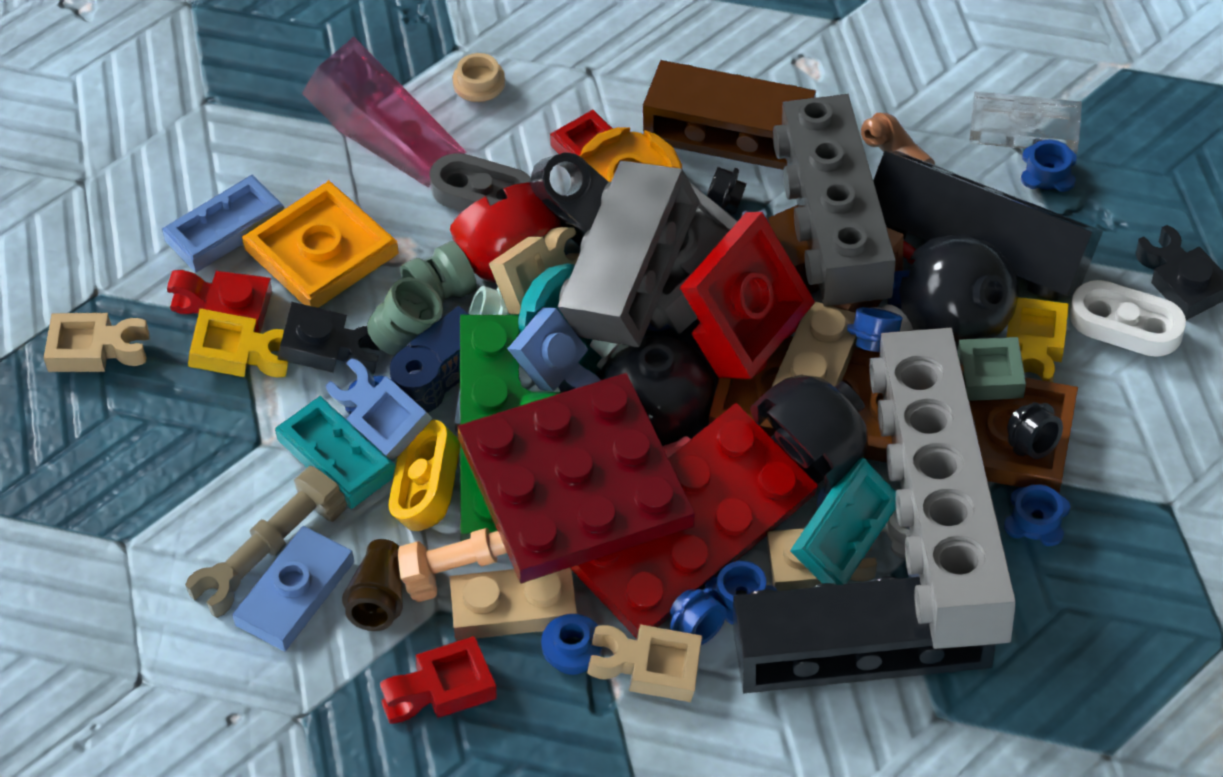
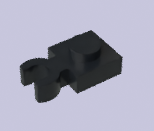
[1136,225,1223,320]
[277,302,380,374]

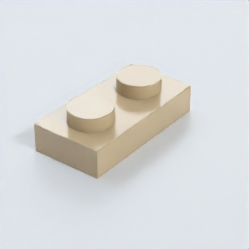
[772,302,857,387]
[449,568,577,641]

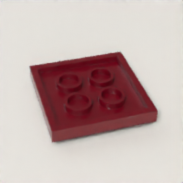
[457,373,695,584]

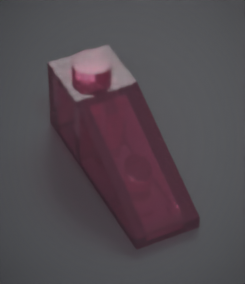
[302,37,466,188]

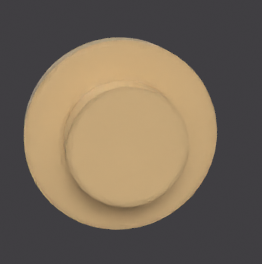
[452,53,505,102]

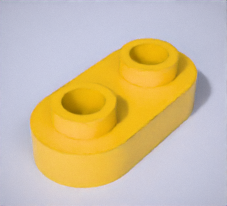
[389,420,460,531]

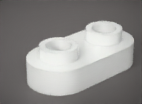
[1070,280,1186,357]

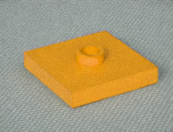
[242,180,399,308]

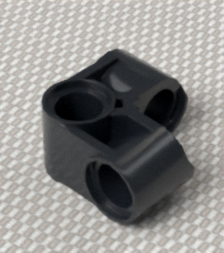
[530,152,609,247]

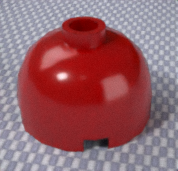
[450,182,563,284]

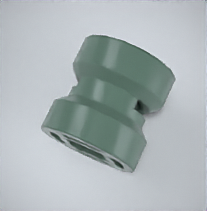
[400,241,477,305]
[367,277,443,356]

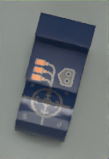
[389,306,469,413]

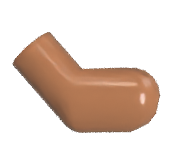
[861,113,935,165]

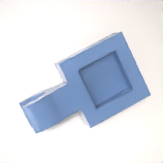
[508,307,601,392]

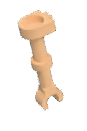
[398,528,507,602]

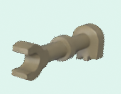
[185,466,347,618]

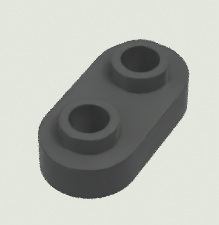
[429,153,531,212]

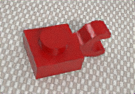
[167,270,272,333]
[380,636,497,724]

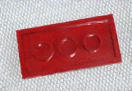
[570,403,818,639]

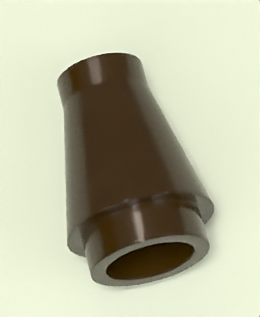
[342,539,403,631]

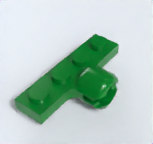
[460,315,563,541]

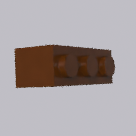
[643,60,816,170]

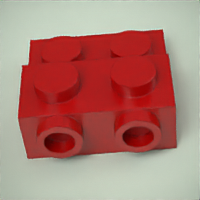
[680,212,815,379]

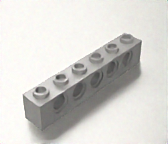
[870,328,1016,649]

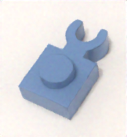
[325,358,433,462]

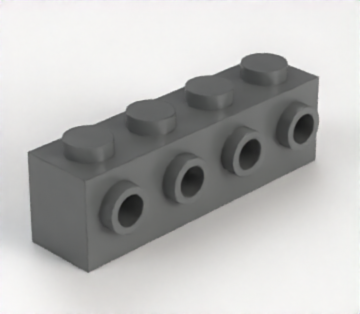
[773,94,896,307]

